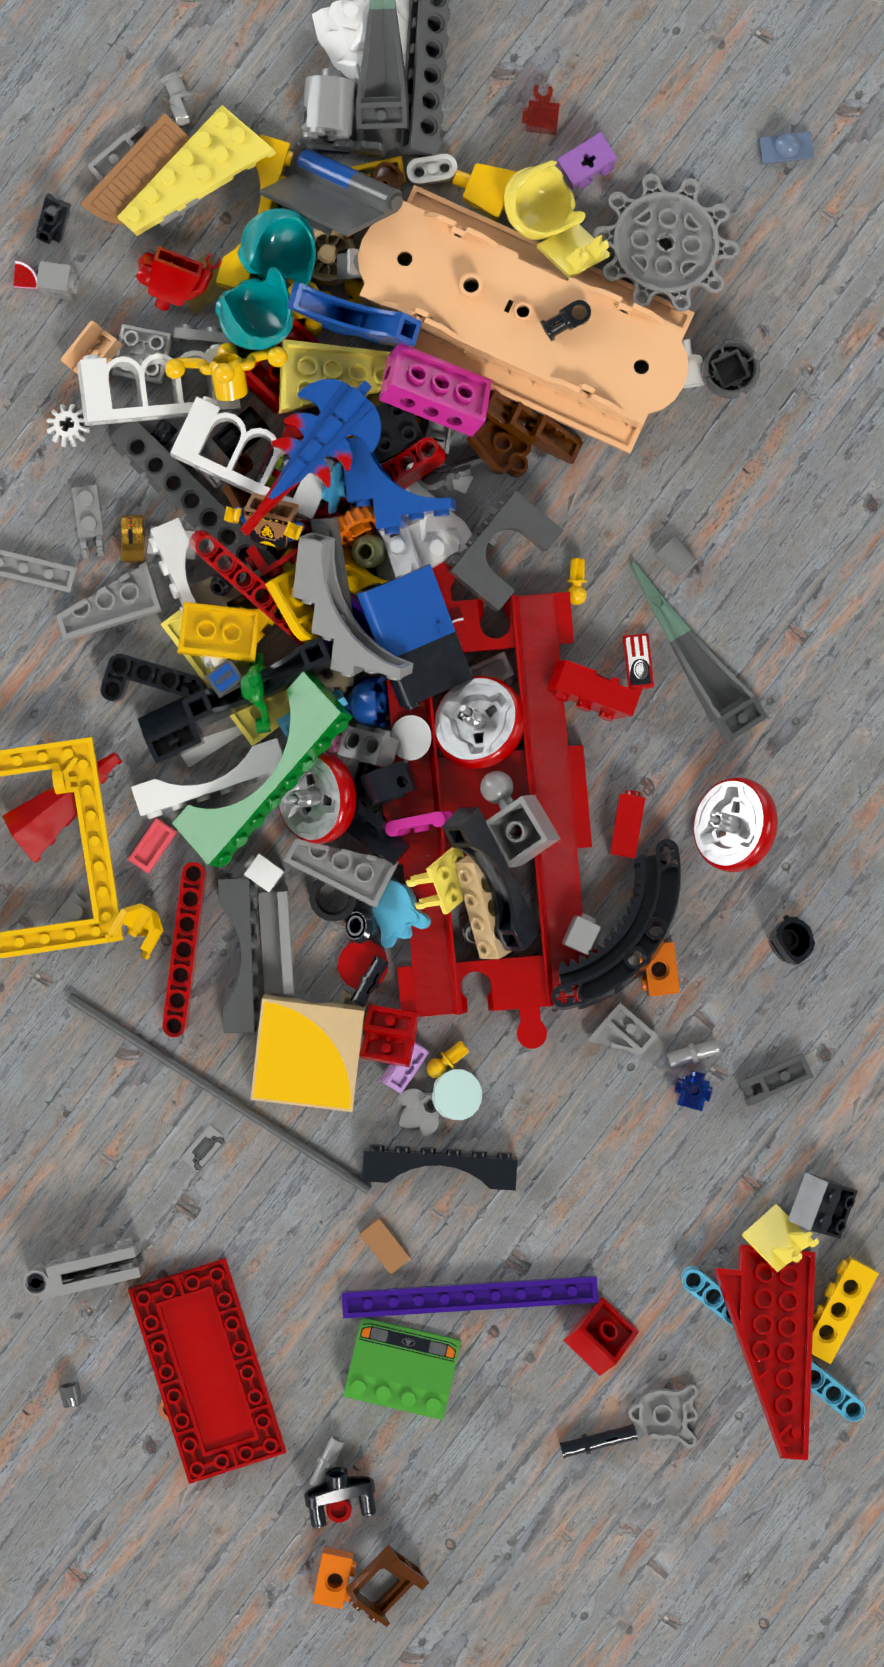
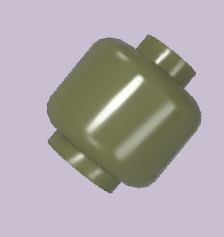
[352,534,388,568]

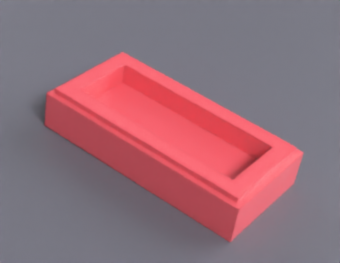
[128,817,178,874]

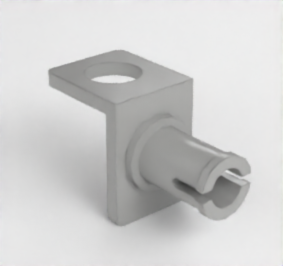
[337,248,362,280]

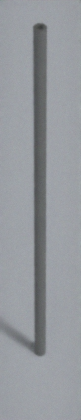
[66,993,372,1194]

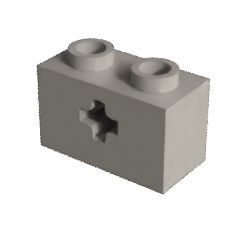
[36,261,80,300]

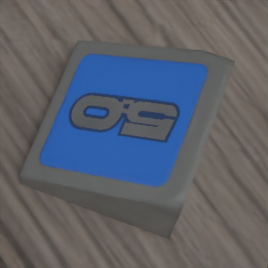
[205,659,243,698]

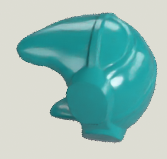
[237,209,316,286]
[215,267,294,350]

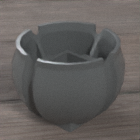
[701,339,760,399]

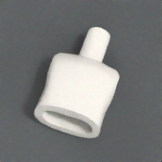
[682,339,705,388]

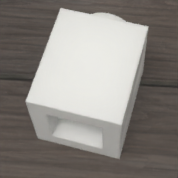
[244,853,285,892]

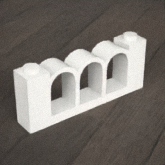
[77,344,241,426]
[170,396,337,522]

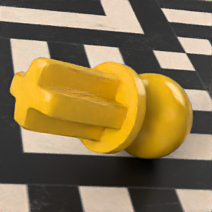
[567,558,587,605]
[426,1041,469,1079]

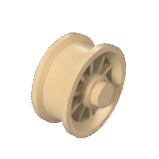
[311,229,356,287]

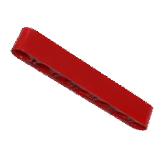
[291,437,446,547]
[189,530,329,646]
[162,862,207,1038]

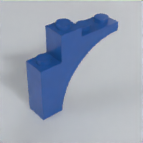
[287,283,422,346]
[343,437,457,535]

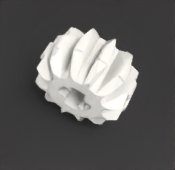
[47,404,90,448]

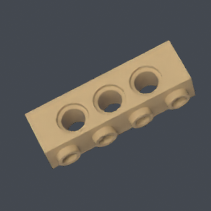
[454,855,511,959]

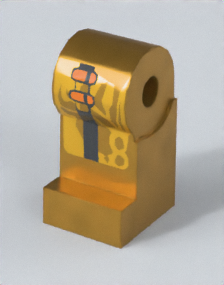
[121,514,147,563]

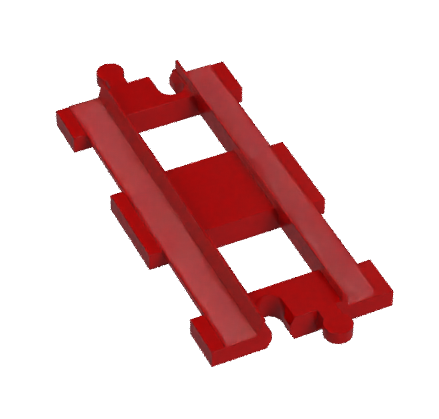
[379,562,606,1049]

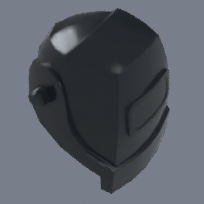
[768,914,815,965]

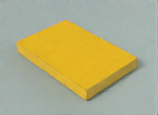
[177,602,261,663]

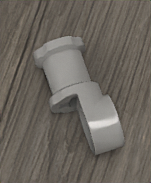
[160,71,191,127]

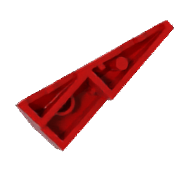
[2,752,122,863]

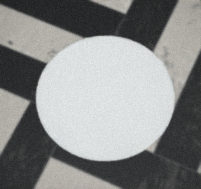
[390,715,432,760]

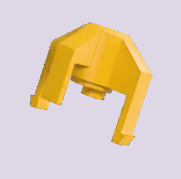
[105,903,163,960]

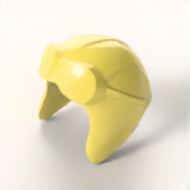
[504,160,585,241]

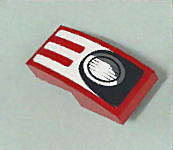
[623,633,654,689]

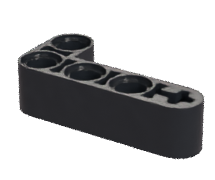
[100,654,207,702]

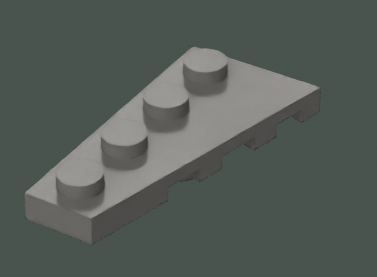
[56,561,162,641]
[284,838,399,908]

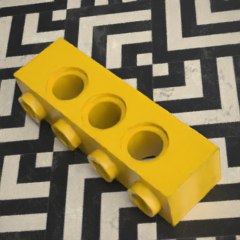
[812,1255,879,1364]

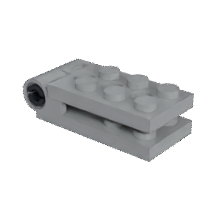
[23,1237,146,1301]

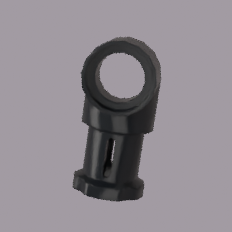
[540,300,591,342]

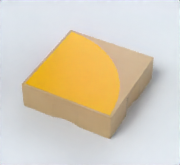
[250,994,366,1112]

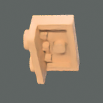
[61,321,123,375]

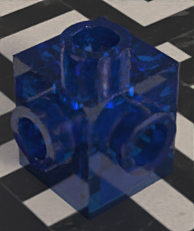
[674,1070,713,1111]

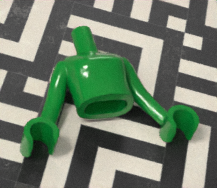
[240,652,271,734]

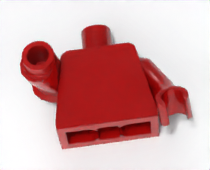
[136,246,221,311]

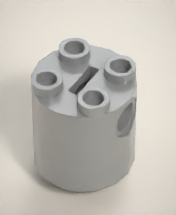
[301,68,356,143]

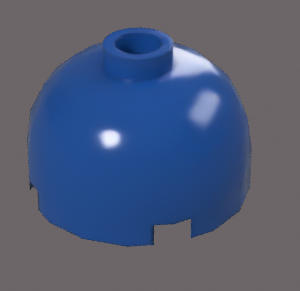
[347,677,390,728]

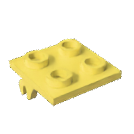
[537,224,610,279]
[406,847,464,914]
[742,1204,819,1272]

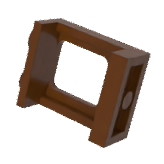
[346,1545,429,1627]

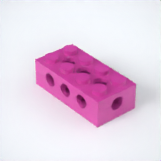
[379,343,492,437]

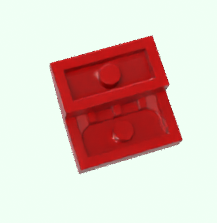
[359,1004,419,1067]

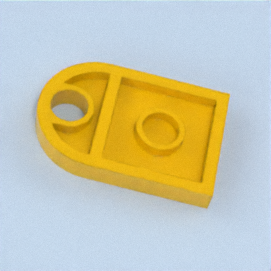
[265,567,321,643]

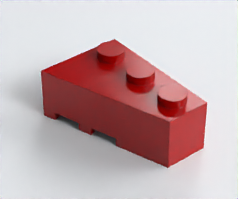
[547,660,643,722]

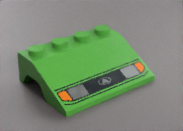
[343,1317,461,1420]

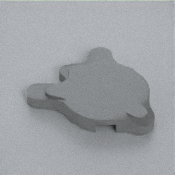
[628,1383,699,1448]

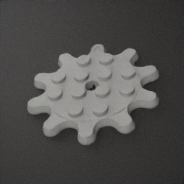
[593,174,739,312]

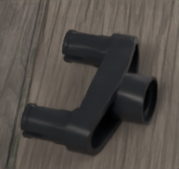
[304,1467,376,1528]

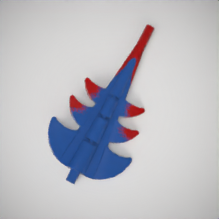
[240,379,382,536]

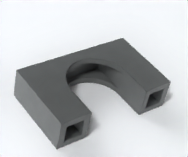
[448,491,564,612]

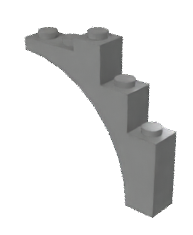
[292,532,413,680]

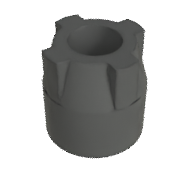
[59,1382,82,1408]

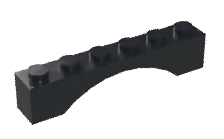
[182,636,332,730]
[442,807,541,951]
[362,1144,518,1191]

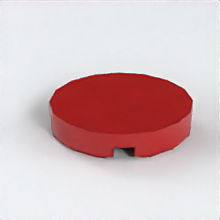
[338,940,388,989]

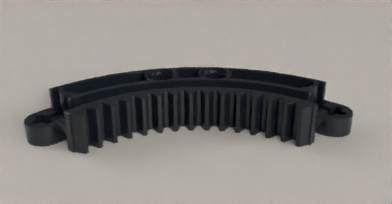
[552,839,681,1010]

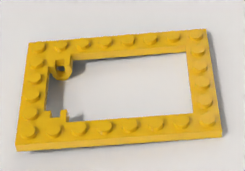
[0,737,124,958]

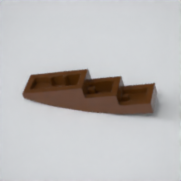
[486,390,583,464]

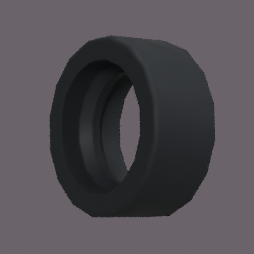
[309,879,358,922]

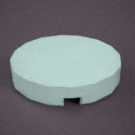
[432,1069,482,1120]

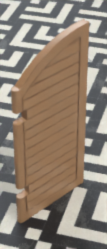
[80,113,190,225]

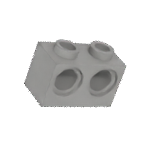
[337,723,399,767]

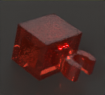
[522,85,560,135]

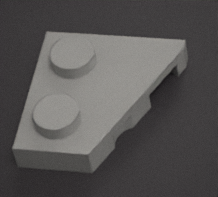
[588,1002,658,1055]

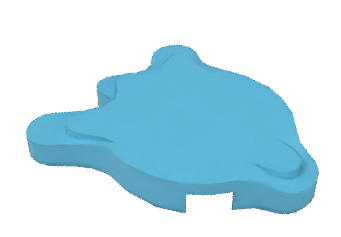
[372,876,431,948]

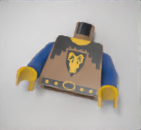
[224,493,305,552]

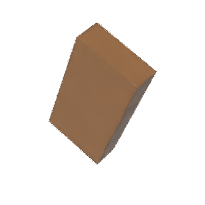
[359,1217,411,1275]

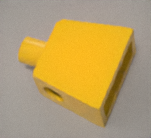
[452,163,516,223]

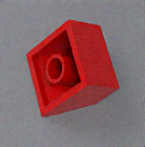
[563,1297,639,1376]

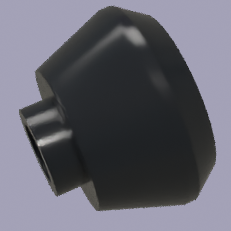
[345,909,378,944]

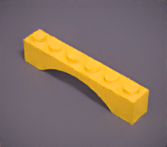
[216,134,294,290]

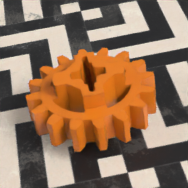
[338,505,379,549]

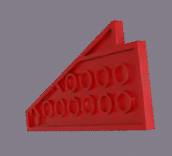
[715,1245,815,1461]

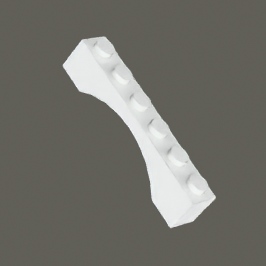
[148,518,240,671]
[131,738,283,819]

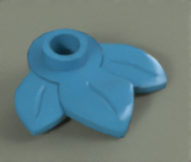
[321,462,347,514]

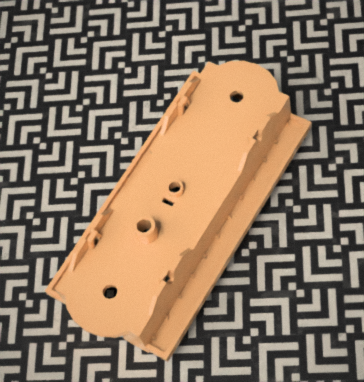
[358,185,695,454]

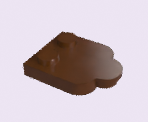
[466,420,531,478]

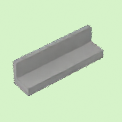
[258,891,295,994]

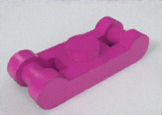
[385,811,454,836]

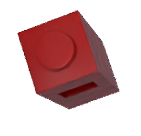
[609,789,646,858]

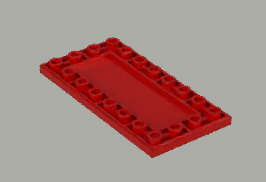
[128,1257,287,1484]

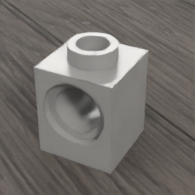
[561,913,601,955]

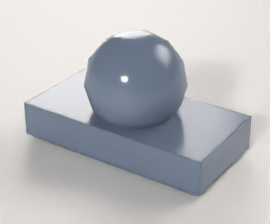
[759,131,814,165]

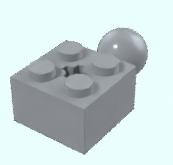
[480,771,561,868]

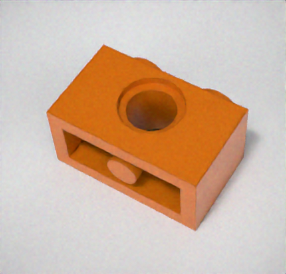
[638,941,680,997]
[312,1547,357,1609]

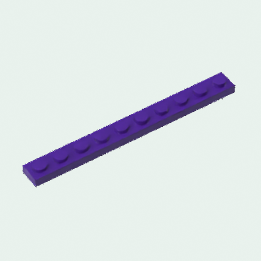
[342,1275,599,1319]

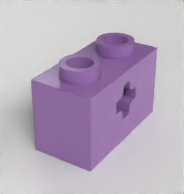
[556,132,617,191]

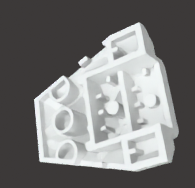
[312,0,410,101]
[374,478,472,581]

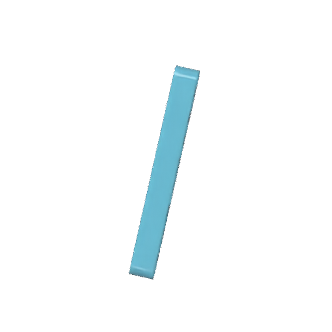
[680,1266,865,1422]

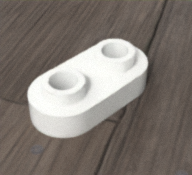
[406,154,457,186]

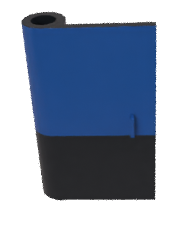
[356,564,473,710]

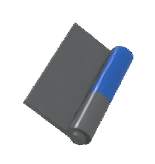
[260,149,403,237]

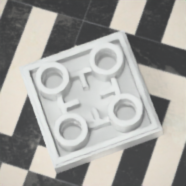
[112,324,173,385]

